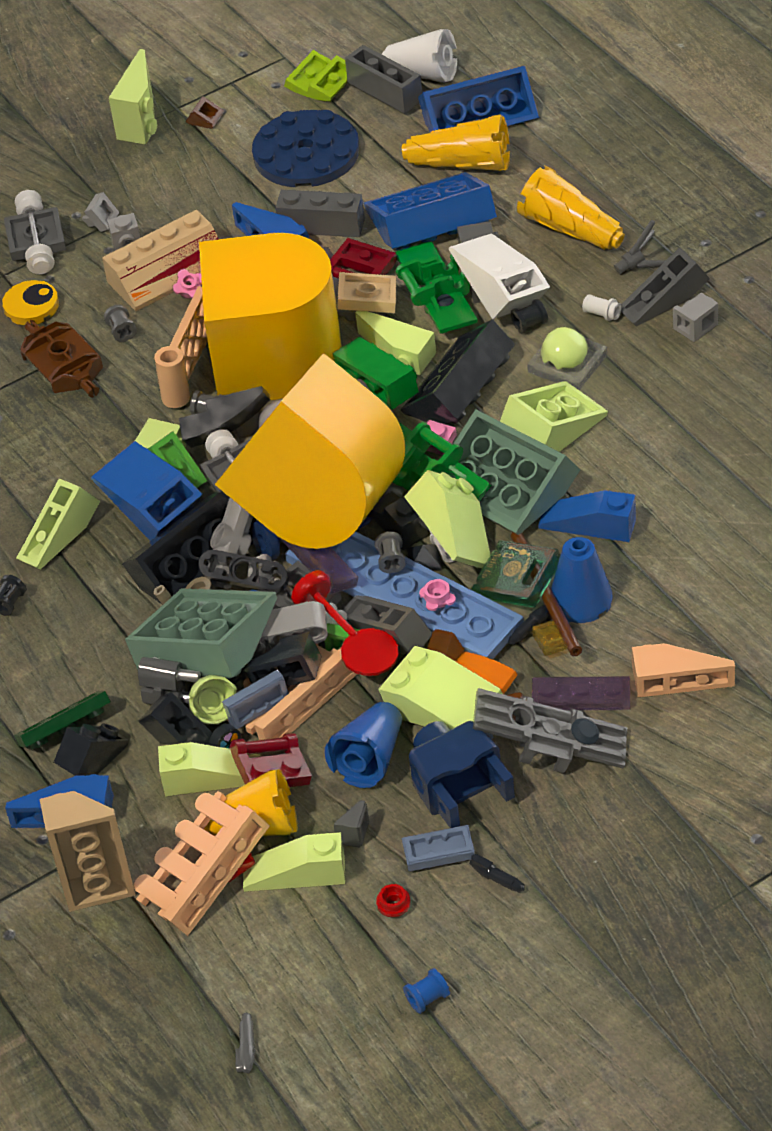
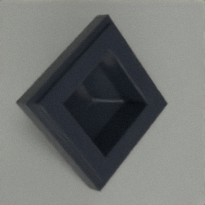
[407,544,442,571]

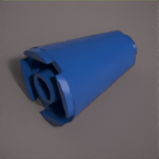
[551,537,613,623]
[325,702,402,788]

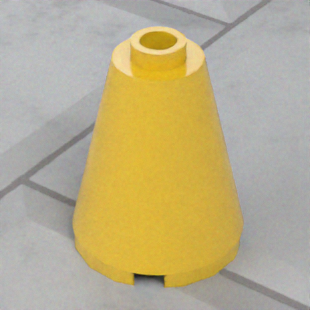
[204,769,298,836]

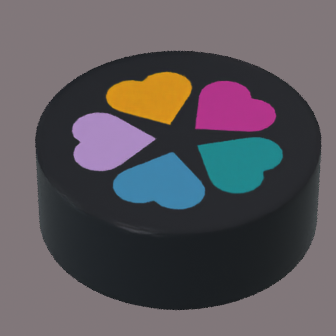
[209,724,241,749]

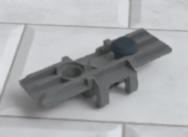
[473,688,627,773]

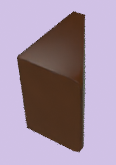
[186,96,224,129]
[427,629,465,661]

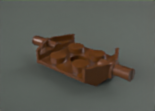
[20,320,103,398]

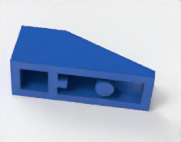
[232,202,309,239]
[539,490,636,542]
[5,774,114,828]

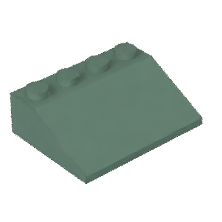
[450,409,580,535]
[125,588,278,678]

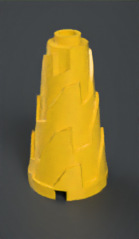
[402,115,510,171]
[517,165,625,250]

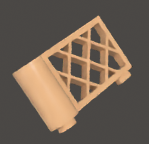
[154,286,208,408]

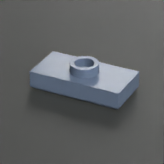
[222,670,289,729]
[402,825,475,872]

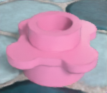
[173,269,202,298]
[419,579,456,611]

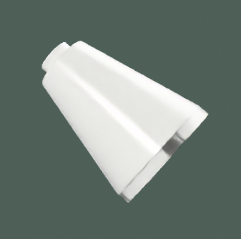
[382,29,457,82]

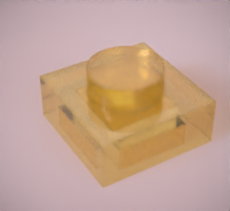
[532,621,567,656]

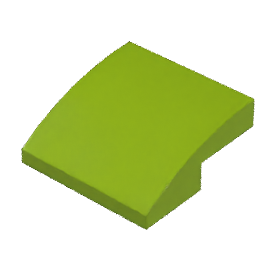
[284,50,348,101]

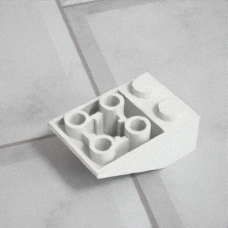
[449,233,550,319]

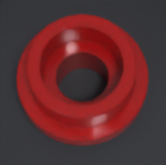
[376,884,411,917]

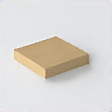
[337,272,396,313]

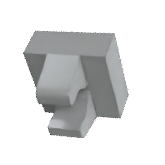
[82,192,119,232]

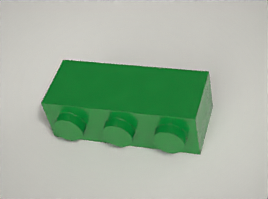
[332,337,419,410]

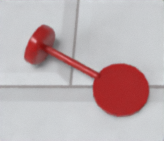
[291,570,398,676]

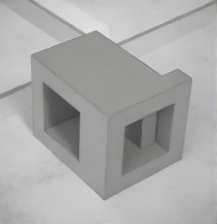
[107,213,140,251]
[673,293,718,342]

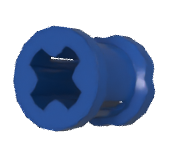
[403,968,450,1014]

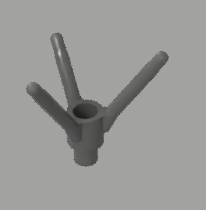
[614,220,666,274]

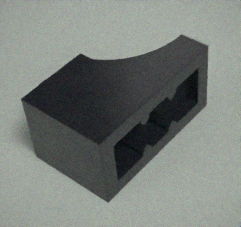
[370,491,428,550]
[244,632,322,686]
[138,692,212,745]

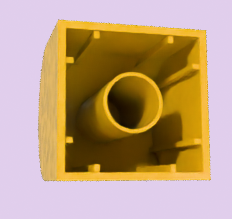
[199,233,342,400]
[215,353,405,549]

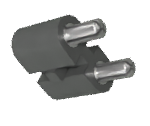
[138,657,201,705]

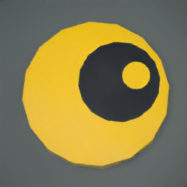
[2,280,59,325]

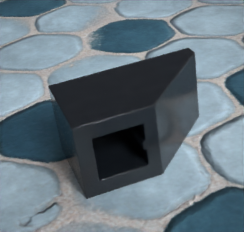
[53,723,129,776]

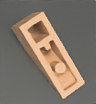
[632,643,735,697]

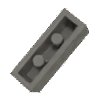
[345,45,422,114]
[275,189,365,237]

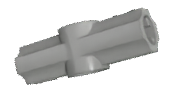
[204,498,253,589]

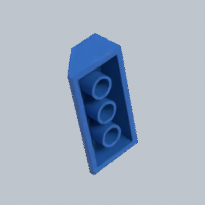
[418,66,539,133]

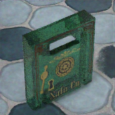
[470,540,561,608]

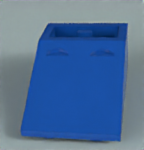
[91,441,202,541]

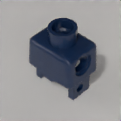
[409,721,515,828]

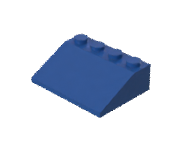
[364,172,497,250]

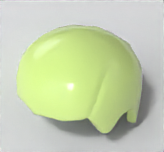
[541,327,587,370]
[189,675,237,724]

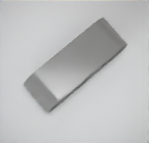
[252,601,328,658]

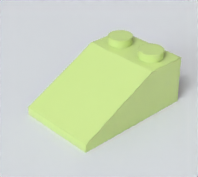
[109,49,157,144]
[500,381,608,452]
[404,470,492,570]
[379,646,503,730]

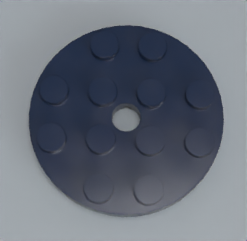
[252,110,359,187]

